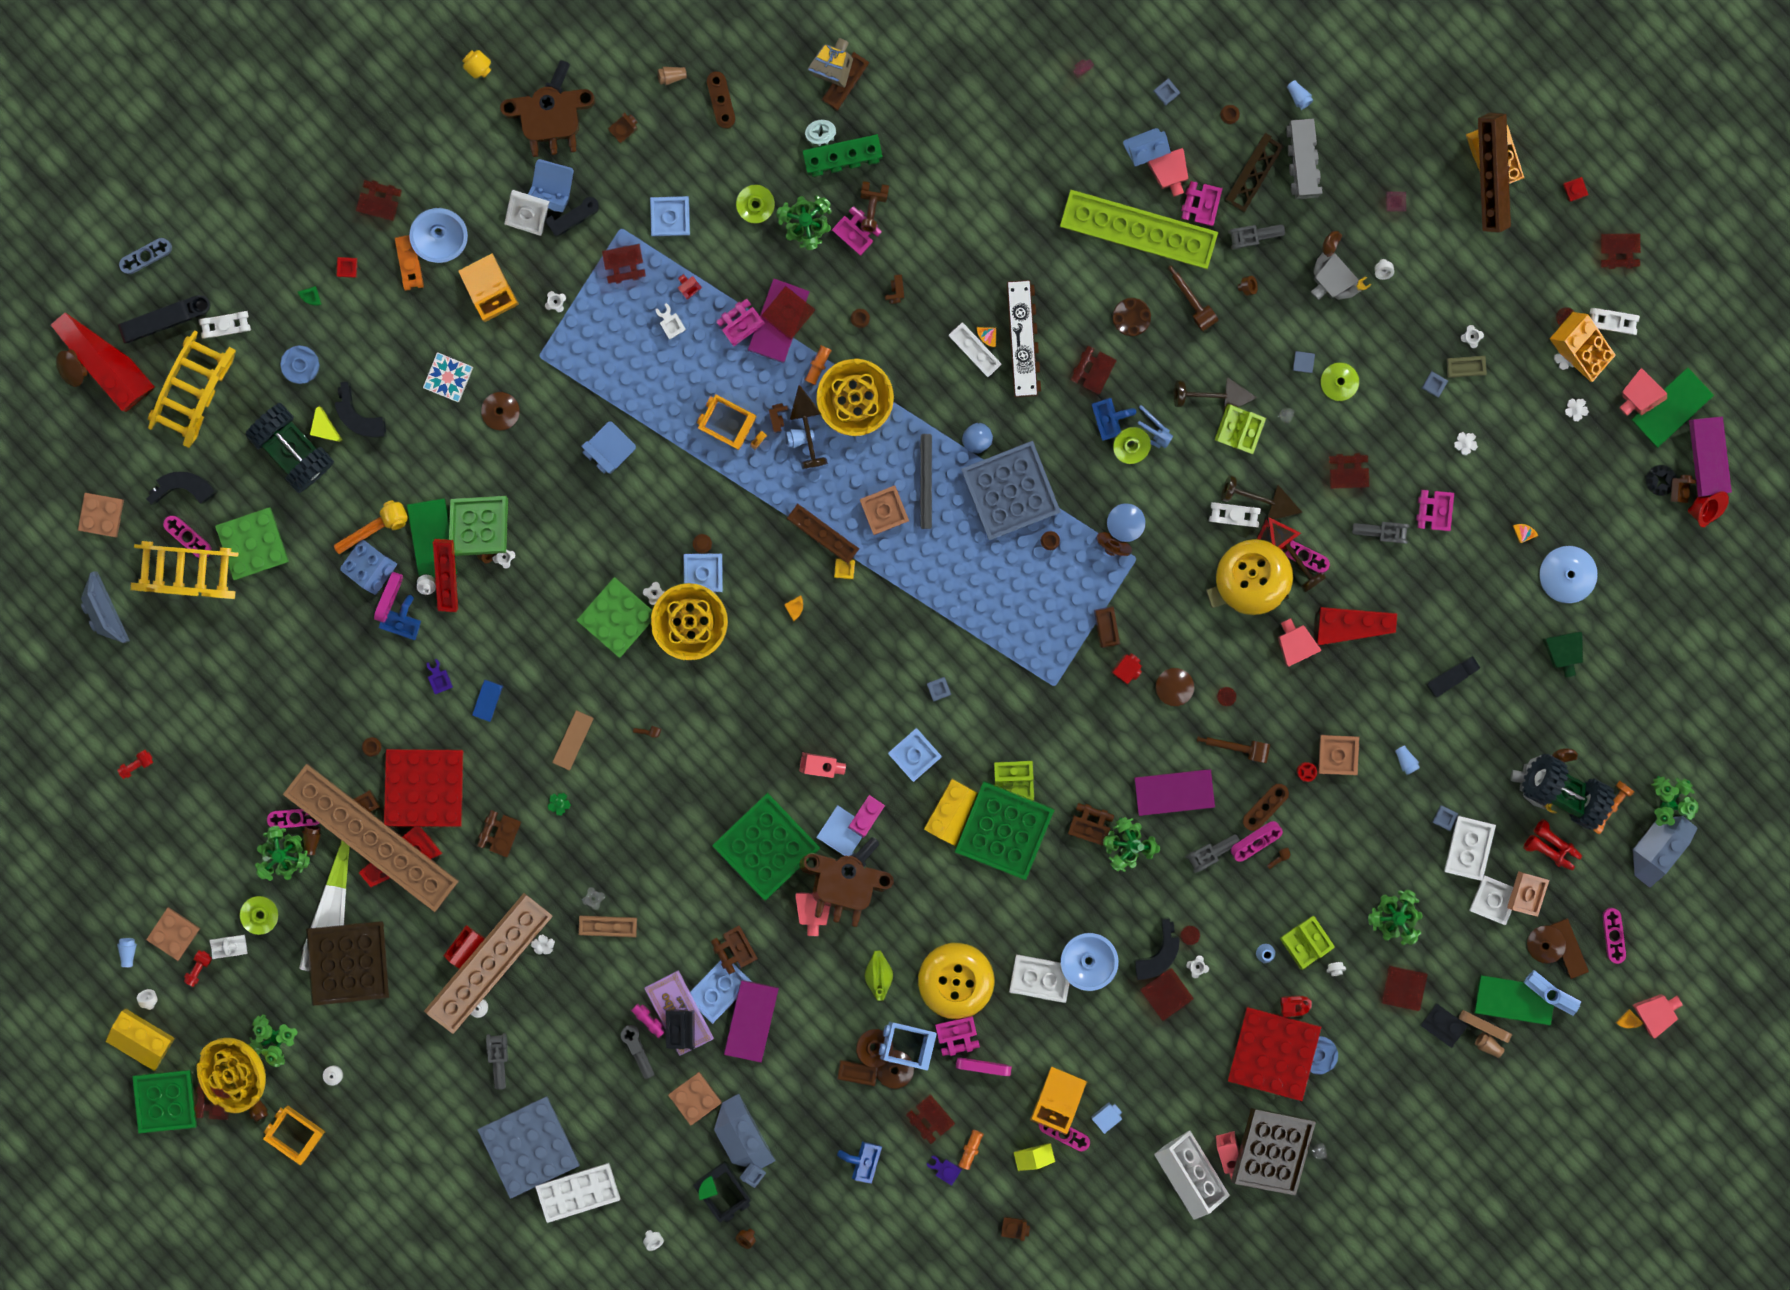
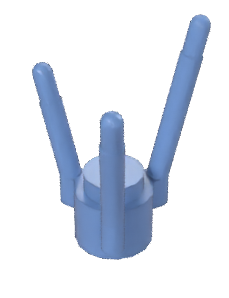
[1138,405,1173,448]

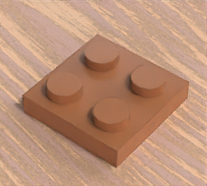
[859,485,909,535]
[78,493,124,537]
[1318,735,1359,775]
[1507,871,1549,917]
[146,907,201,961]
[668,1072,722,1125]

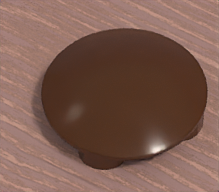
[1113,298,1151,336]
[56,349,87,387]
[1156,668,1194,706]

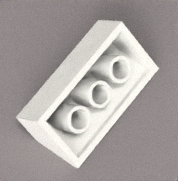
[1154,1131,1230,1220]

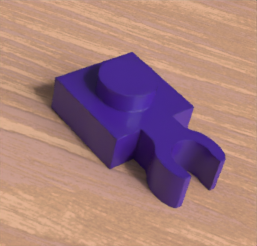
[427,659,453,695]
[927,1155,962,1186]

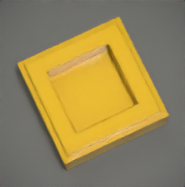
[834,559,855,579]

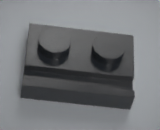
[1420,1003,1468,1048]
[666,1009,695,1050]

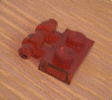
[356,180,402,221]
[1600,233,1641,269]
[602,244,646,284]
[1071,346,1117,395]
[1329,453,1369,489]
[194,1080,230,1120]
[906,1094,955,1144]

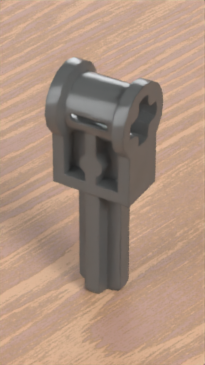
[1228,224,1285,250]
[1352,522,1410,544]
[1185,835,1240,873]
[621,1025,654,1079]
[486,1033,509,1090]

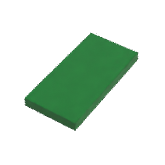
[1631,367,1714,448]
[407,498,458,578]
[1474,975,1557,1025]

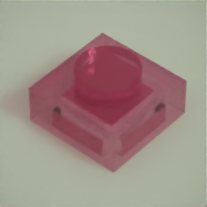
[1073,59,1094,79]
[1386,192,1406,212]

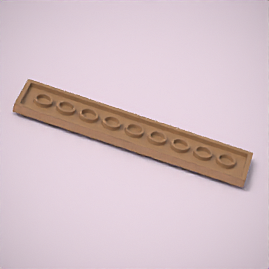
[283,764,459,912]

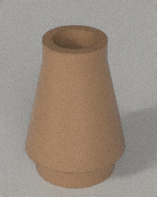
[657,66,687,86]
[1475,1032,1504,1058]

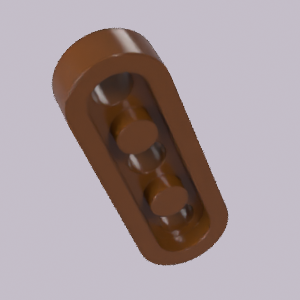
[707,71,735,129]
[1243,784,1289,831]

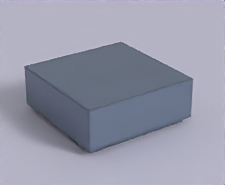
[1153,78,1180,106]
[1293,351,1315,373]
[1422,371,1448,398]
[927,677,951,702]
[1432,805,1458,831]
[740,1163,766,1188]

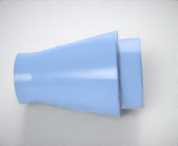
[1287,80,1313,110]
[785,429,815,448]
[1395,745,1420,775]
[117,938,137,967]
[1256,944,1275,963]

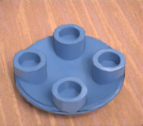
[1107,504,1145,542]

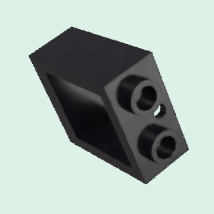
[693,1161,752,1223]

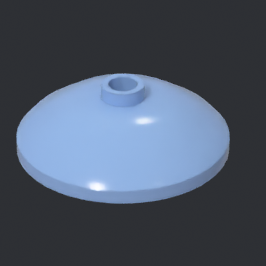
[409,208,468,263]
[1539,546,1597,603]
[1061,933,1118,991]

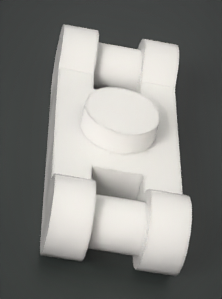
[1590,308,1640,335]
[199,311,251,339]
[1209,502,1261,528]

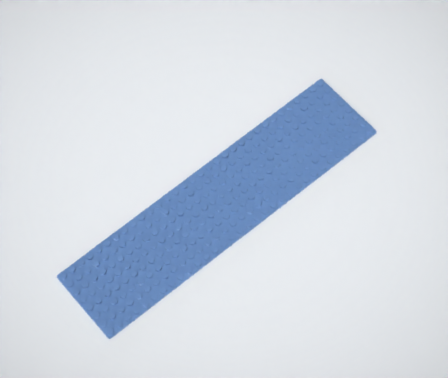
[540,229,1136,686]

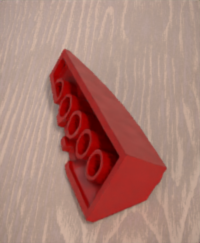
[51,313,155,412]

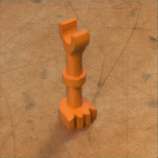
[1593,781,1634,834]

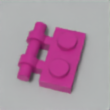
[1181,181,1222,227]
[832,206,882,256]
[716,299,765,346]
[1416,490,1454,531]
[631,1003,665,1038]
[935,1016,980,1056]

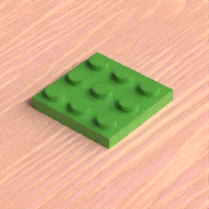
[449,496,508,556]
[215,507,289,580]
[577,577,652,658]

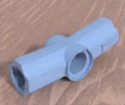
[1523,970,1581,1016]

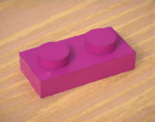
[848,795,885,838]

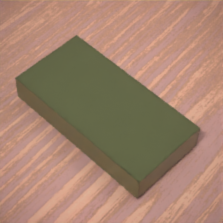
[1446,356,1487,378]

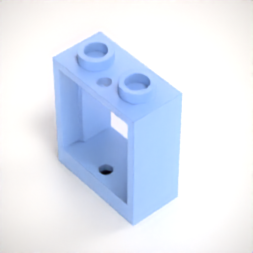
[879,1021,937,1070]

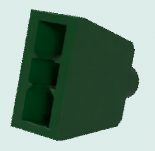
[1543,631,1583,678]

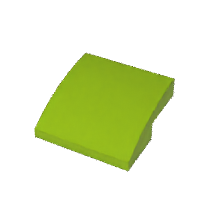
[1215,404,1266,454]
[994,761,1034,800]
[1280,916,1335,970]

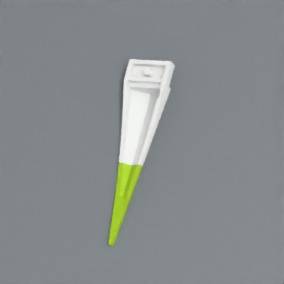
[299,840,350,971]

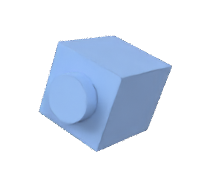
[1091,1102,1122,1134]

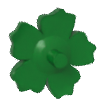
[547,793,571,816]

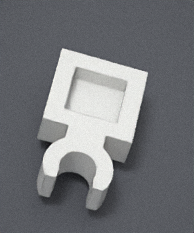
[656,303,686,340]

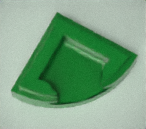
[298,286,322,306]
[699,1175,718,1200]

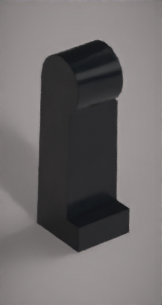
[545,197,599,238]
[1425,656,1481,698]

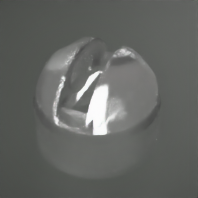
[1279,408,1295,425]
[1312,1143,1327,1159]

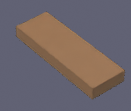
[552,710,594,770]
[579,916,637,937]

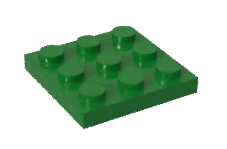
[132,1070,197,1133]

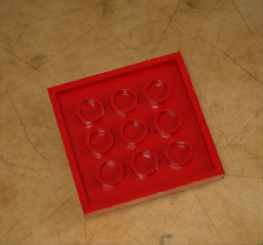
[384,749,464,827]
[1228,1007,1322,1101]

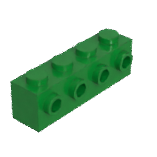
[803,134,883,177]

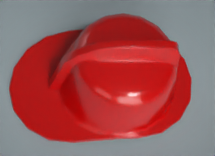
[1688,491,1729,527]

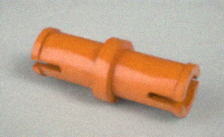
[805,345,832,385]
[958,1130,984,1170]

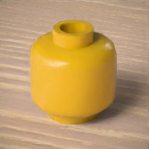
[462,50,491,79]
[380,500,408,530]

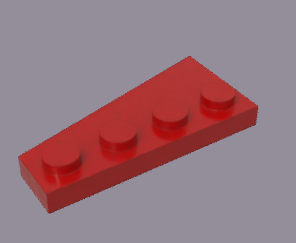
[1317,607,1397,645]
[359,827,443,887]

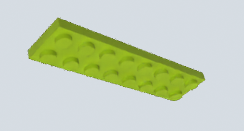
[1060,190,1218,269]

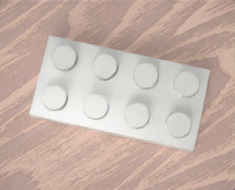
[535,1163,620,1223]

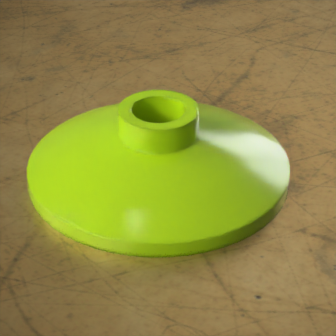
[736,185,775,223]
[1321,363,1359,401]
[1113,427,1151,464]
[240,896,279,935]

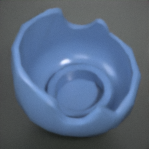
[962,423,993,454]

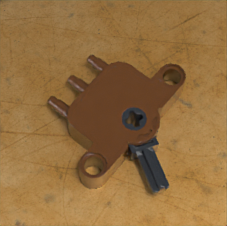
[500,60,595,157]
[799,837,894,927]

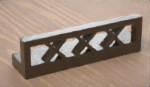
[1225,133,1284,213]

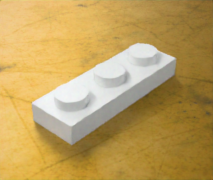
[948,322,1002,378]

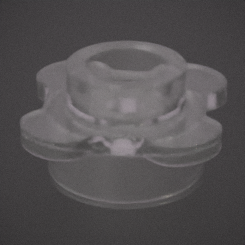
[582,887,605,910]

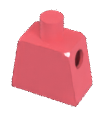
[1147,148,1188,197]
[1619,368,1667,416]
[1278,618,1321,667]
[799,752,846,778]
[796,892,830,936]
[1632,994,1683,1039]
[1216,1131,1239,1179]

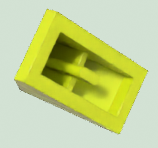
[310,406,342,442]
[1014,1143,1055,1171]

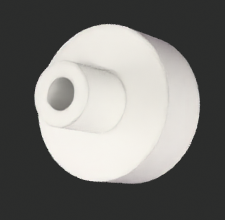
[1374,259,1394,280]
[417,575,436,595]
[137,989,158,1010]
[471,999,488,1018]
[323,1065,343,1085]
[643,1230,664,1251]

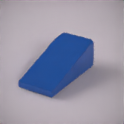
[472,679,503,722]

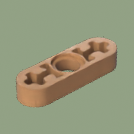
[1459,1010,1512,1043]

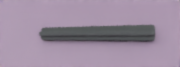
[920,434,932,529]

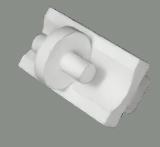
[210,935,248,959]

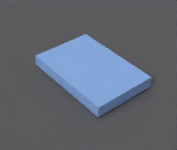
[690,960,752,1024]

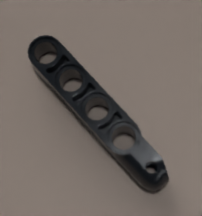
[117,295,211,344]

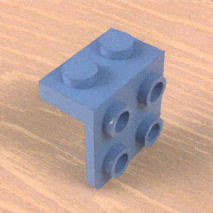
[1123,128,1171,166]
[528,159,574,212]
[582,422,636,474]
[341,540,397,595]

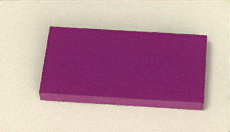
[748,279,810,363]
[1689,416,1732,497]
[1134,769,1215,816]
[724,980,779,1063]

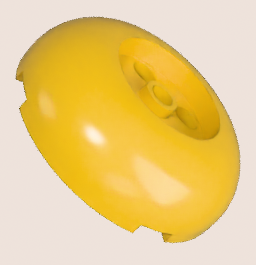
[817,359,894,436]
[1216,539,1293,615]
[651,583,728,660]
[918,943,994,1019]
[197,1038,266,1113]

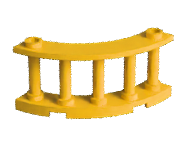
[148,330,236,448]
[130,541,239,599]

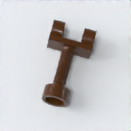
[860,181,889,233]

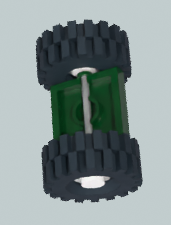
[245,403,334,493]
[1522,754,1615,830]

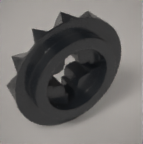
[1646,465,1676,496]

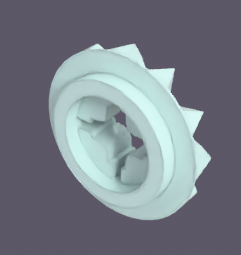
[805,120,836,147]

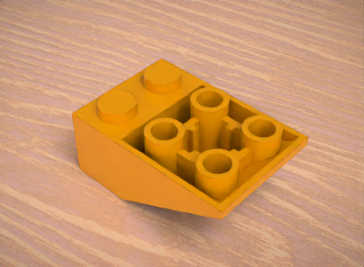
[1466,125,1524,184]
[459,253,519,322]
[1550,312,1616,382]
[1030,1066,1087,1135]

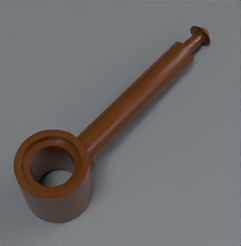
[1167,266,1219,332]
[1197,736,1271,763]

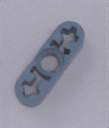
[119,238,172,274]

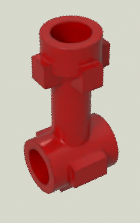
[117,749,154,779]
[184,950,212,987]

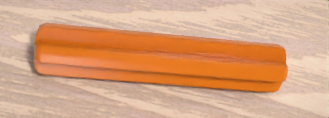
[334,517,385,554]

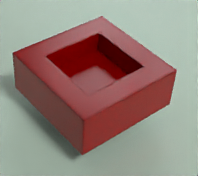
[1563,177,1589,202]
[337,257,358,278]

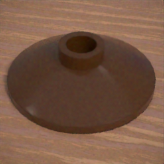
[481,392,520,430]
[1096,532,1132,556]
[1527,925,1566,963]
[856,1029,893,1067]
[877,1050,914,1089]

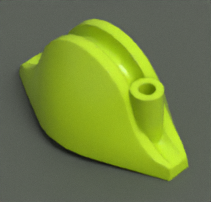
[865,950,893,1001]

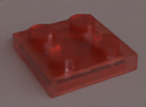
[761,286,815,340]
[1381,965,1428,1011]
[1140,967,1194,1021]

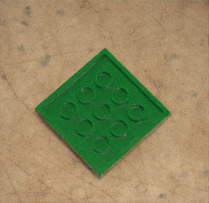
[955,781,1055,880]
[712,793,820,901]

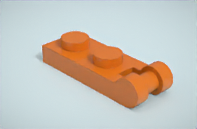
[395,235,424,291]

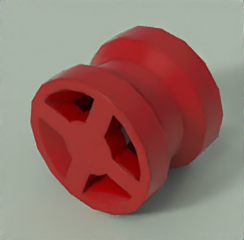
[1297,762,1317,782]

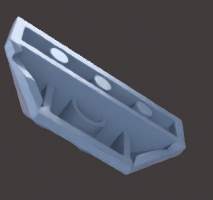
[81,571,130,643]
[1633,816,1697,888]
[714,1094,776,1169]

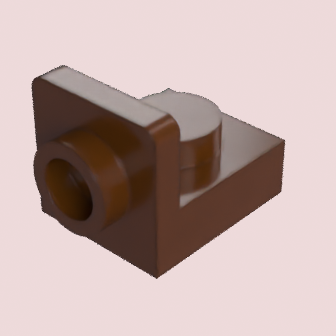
[608,112,638,144]
[885,274,905,304]
[769,403,788,433]
[1671,475,1696,503]
[1001,1216,1030,1241]

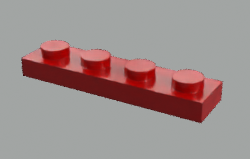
[433,539,458,612]

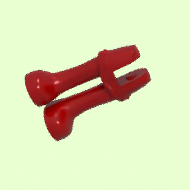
[1523,819,1582,871]

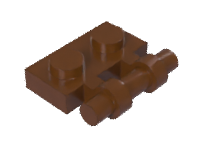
[1068,803,1114,846]
[477,810,522,857]
[711,925,758,975]

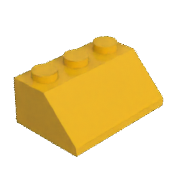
[924,778,978,846]
[106,1009,175,1071]

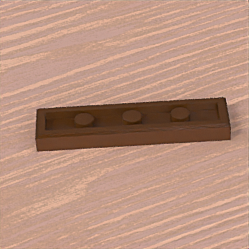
[786,503,859,564]

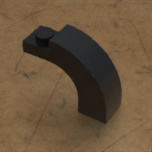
[335,382,387,438]
[146,472,218,505]
[1134,917,1180,980]

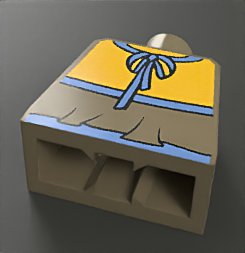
[808,38,853,88]

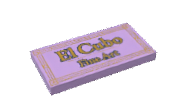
[644,970,714,1056]

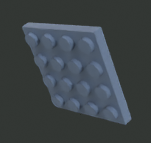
[961,441,1061,540]
[477,1096,580,1199]

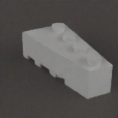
[1286,119,1322,199]

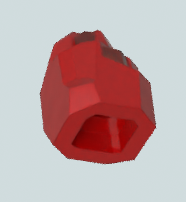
[1281,995,1312,1017]

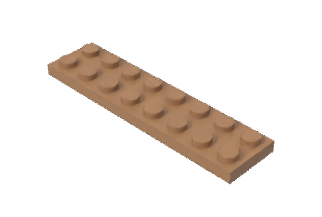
[424,893,553,1034]

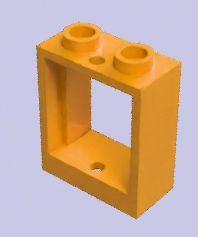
[697,394,757,450]
[263,1106,325,1165]

